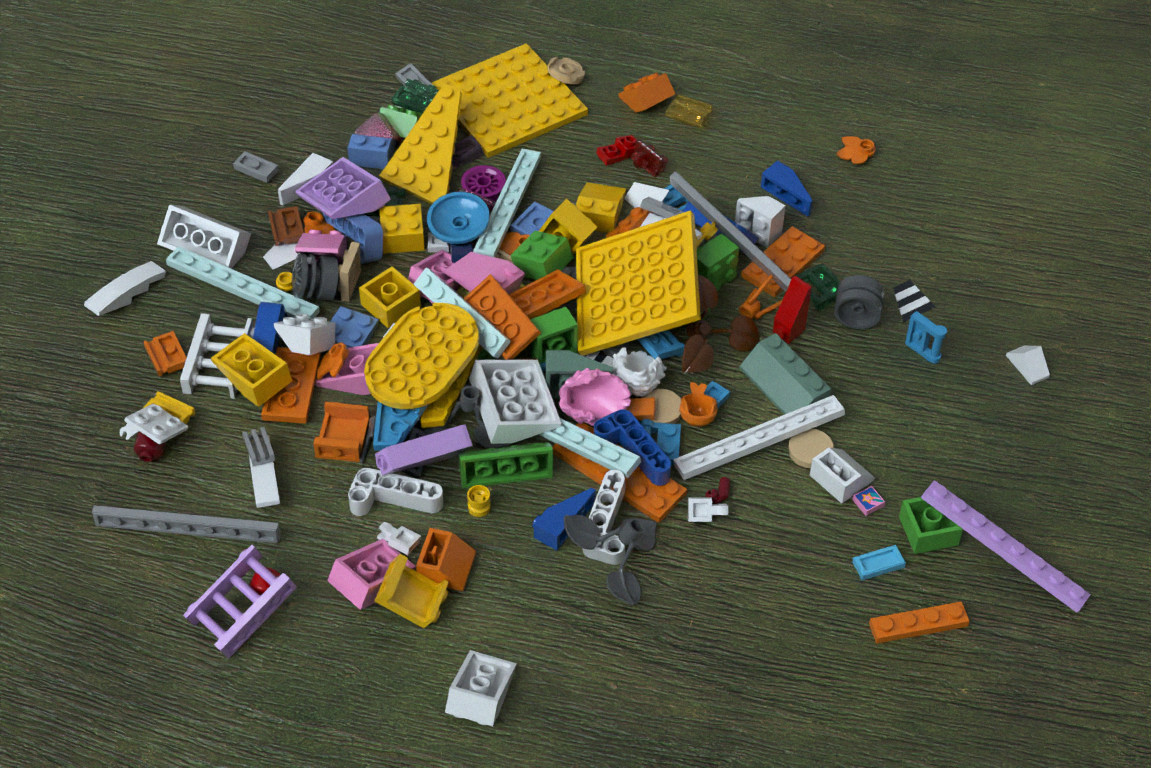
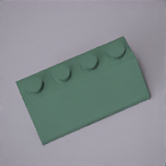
[739,333,831,415]

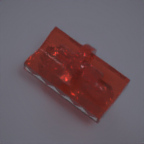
[630,140,668,177]

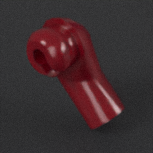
[705,477,731,504]

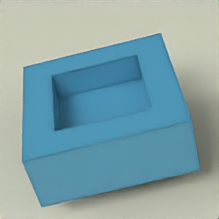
[704,381,730,409]

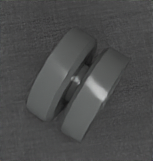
[834,275,884,329]

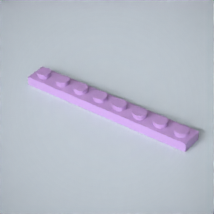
[921,480,1091,613]

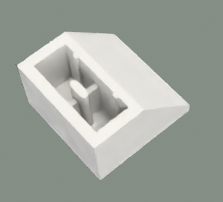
[735,196,786,248]
[274,314,335,355]
[810,447,875,503]

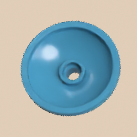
[427,192,490,244]

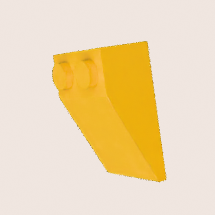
[576,182,626,233]
[211,333,292,407]

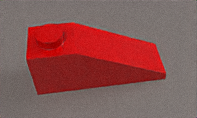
[772,276,812,344]

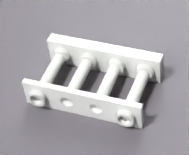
[180,313,255,399]

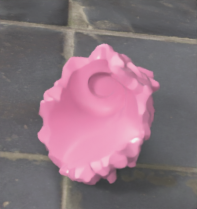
[559,368,631,426]

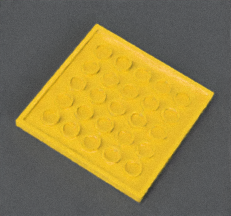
[431,43,588,158]
[576,210,701,356]

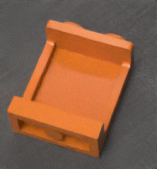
[313,402,370,462]

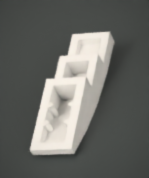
[84,261,166,316]
[249,435,280,508]

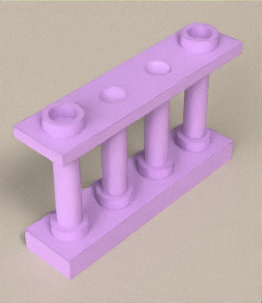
[183,545,297,658]

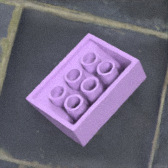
[295,157,391,219]

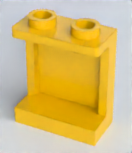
[374,554,449,628]

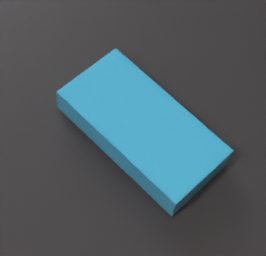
[852,545,906,580]

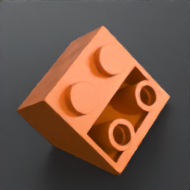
[618,72,675,112]
[416,528,476,591]

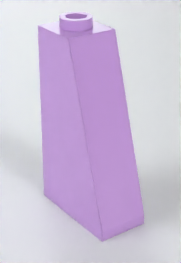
[375,424,473,476]

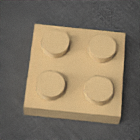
[338,242,361,302]

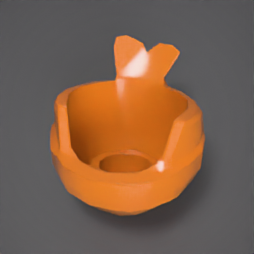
[679,382,718,427]

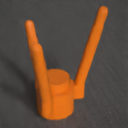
[739,275,782,320]

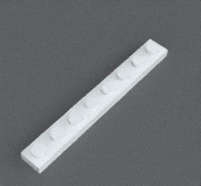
[673,395,845,480]

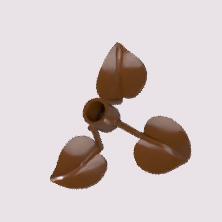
[682,275,760,373]

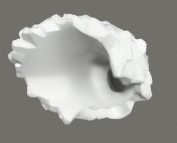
[609,347,667,397]

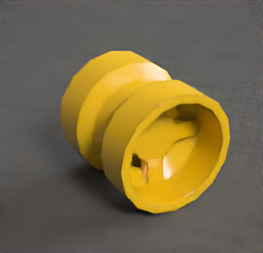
[467,485,491,517]

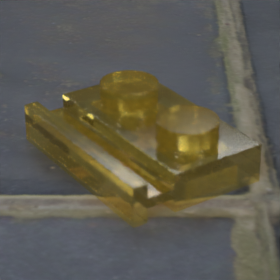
[665,94,713,128]

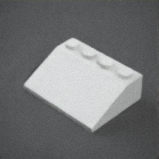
[469,360,561,444]

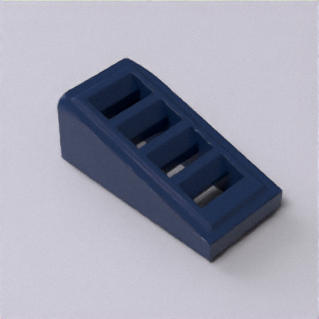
[449,241,473,263]

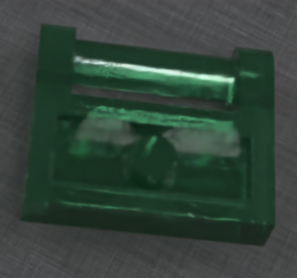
[796,263,841,311]

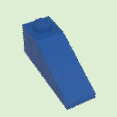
[761,160,813,217]
[532,488,596,550]

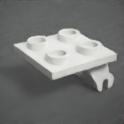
[120,403,188,444]

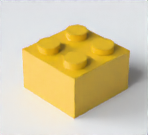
[539,199,597,255]
[379,204,425,254]
[359,266,421,328]

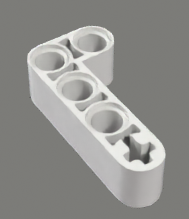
[348,468,444,516]
[582,469,625,565]

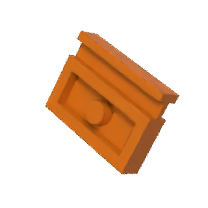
[143,331,187,377]

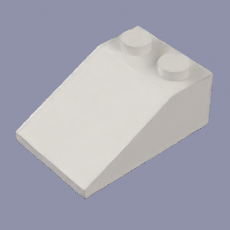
[445,650,517,727]

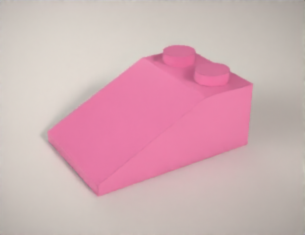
[295,230,348,263]
[408,250,461,303]
[444,252,525,294]
[315,343,379,395]
[327,539,416,610]

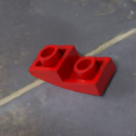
[596,135,642,166]

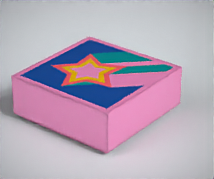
[852,486,885,516]

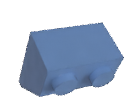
[348,134,397,169]

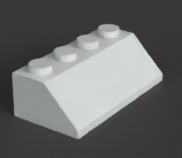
[157,205,251,269]

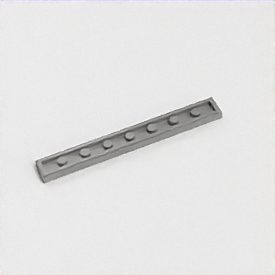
[670,172,791,292]
[92,505,281,543]

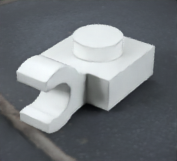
[688,497,728,522]
[377,522,421,555]

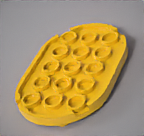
[364,303,479,409]

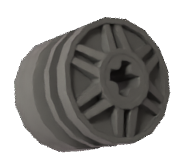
[292,253,338,301]

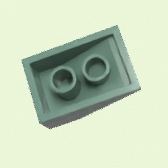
[546,350,613,399]

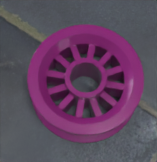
[461,165,506,208]

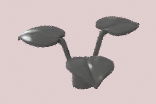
[414,373,512,448]
[564,515,656,605]

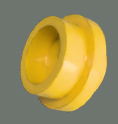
[276,272,293,291]

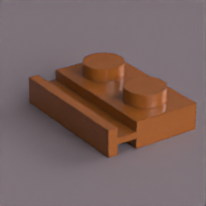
[268,206,304,246]

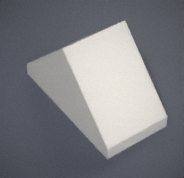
[1006,345,1050,385]

